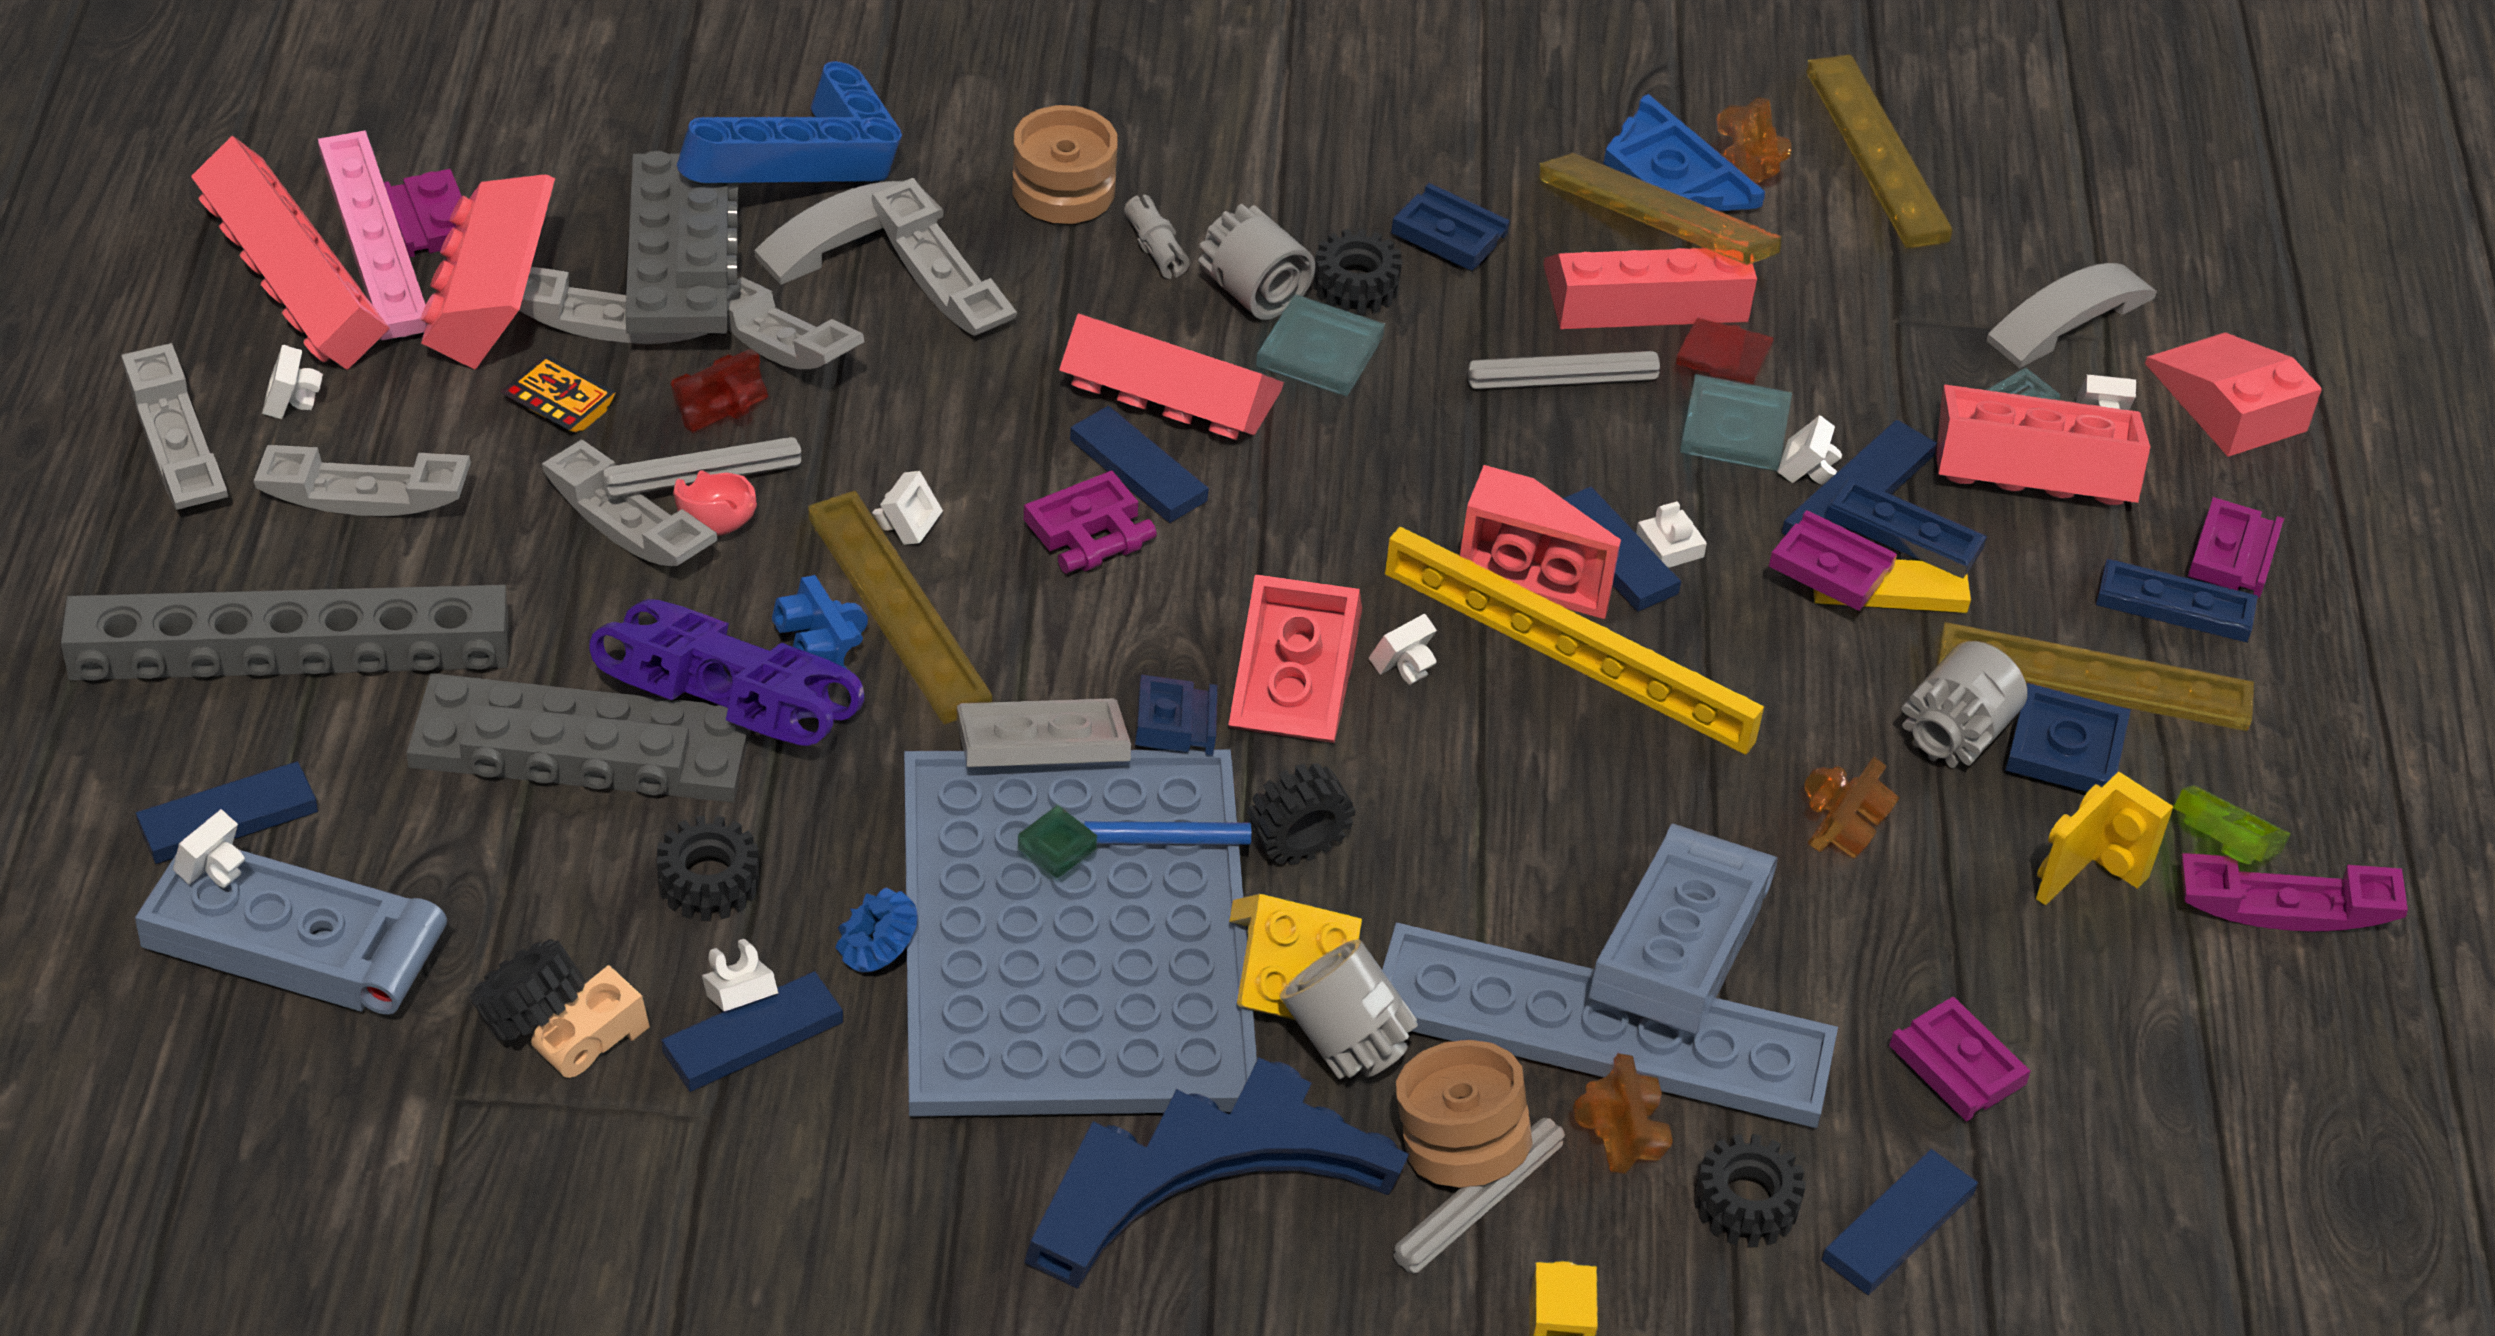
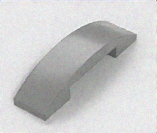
[871,178,1017,336]
[755,181,943,285]
[1986,263,2157,368]
[519,267,708,344]
[727,277,864,369]
[121,343,228,510]
[542,440,717,566]
[254,445,471,516]

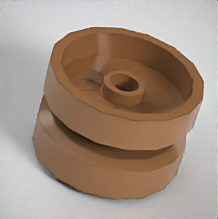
[1012,105,1117,224]
[1396,1040,1533,1188]

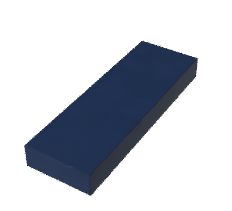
[1070,406,1209,523]
[1825,476,1987,579]
[1562,487,1681,612]
[2096,559,2258,643]
[135,761,318,864]
[662,971,843,1092]
[1822,1149,1978,1296]

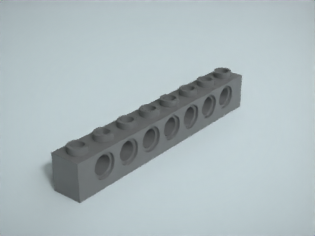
[61,585,509,680]

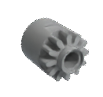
[1198,204,1315,320]
[1901,641,2027,768]
[1280,939,1418,1079]

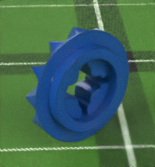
[835,887,917,972]

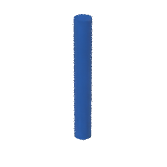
[1084,821,1251,845]

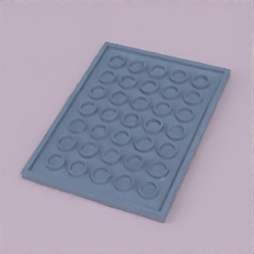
[904,750,1257,1116]

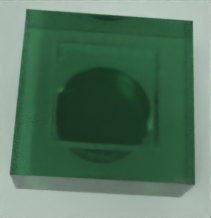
[1017,805,1097,879]

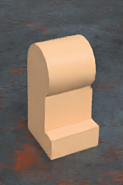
[532,965,650,1078]

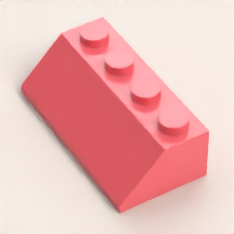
[421,174,555,370]
[1543,247,1757,329]
[1059,313,1284,440]
[1936,384,2150,505]

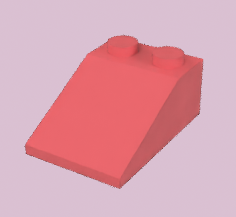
[2145,332,2322,457]
[1460,465,1621,619]
[1228,575,1362,743]

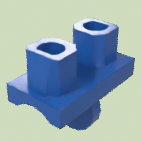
[772,575,868,669]

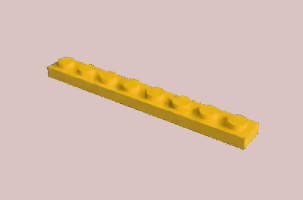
[1385,527,1764,755]

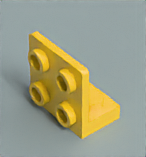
[2036,771,2174,905]
[1229,894,1362,1020]

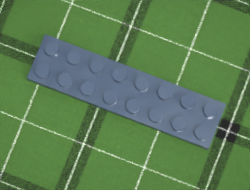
[1382,922,1838,1128]

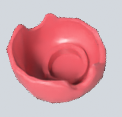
[673,470,757,536]

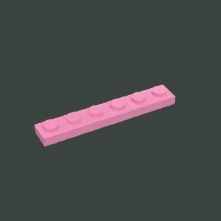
[318,131,427,340]

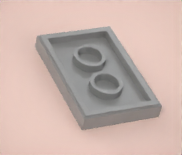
[957,698,1131,767]

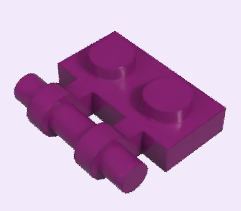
[1023,470,1157,574]

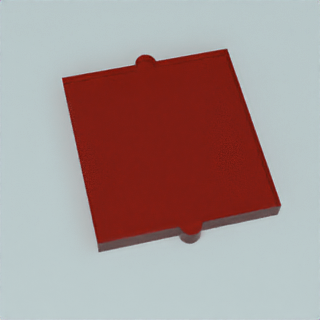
[1675,317,1774,385]

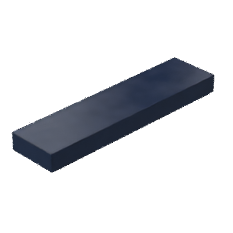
[1781,419,1937,535]

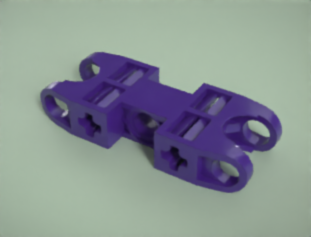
[590,599,864,746]

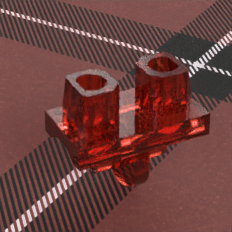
[671,349,769,432]

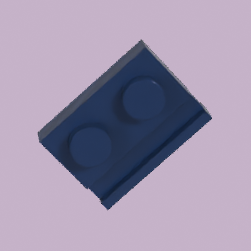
[1391,183,1510,271]
[1135,675,1217,755]

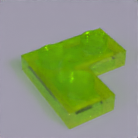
[2173,785,2291,864]

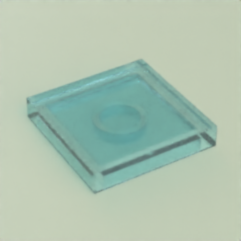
[1256,294,1385,396]
[1680,374,1792,471]

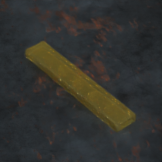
[1807,55,1953,248]
[1540,153,1781,265]
[808,491,992,725]
[1937,622,2254,731]

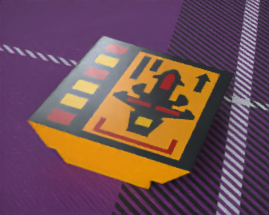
[500,354,616,432]

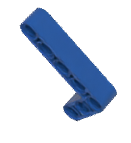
[677,61,902,183]

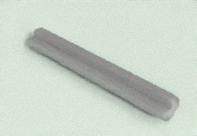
[1467,351,1660,390]
[602,437,801,497]
[1393,1118,1565,1274]

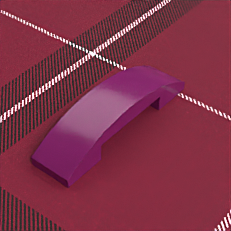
[2180,853,2408,931]

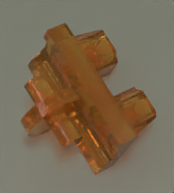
[1717,97,1792,184]
[1804,757,1900,858]
[1573,1053,1673,1173]

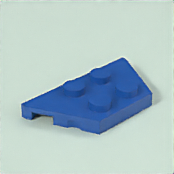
[1604,94,1765,215]

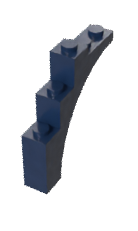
[1024,1057,1409,1289]

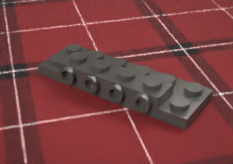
[625,151,738,334]
[407,673,751,803]

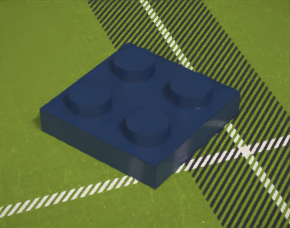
[2006,683,2131,792]

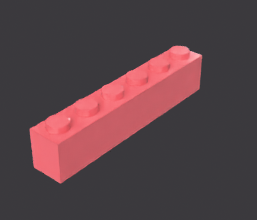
[191,136,390,370]

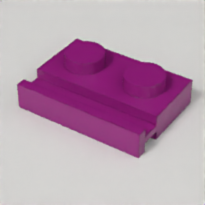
[383,169,462,258]
[2188,497,2284,598]
[1768,510,1897,611]
[1889,996,2031,1122]

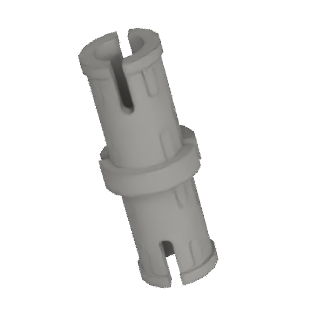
[1124,195,1190,279]

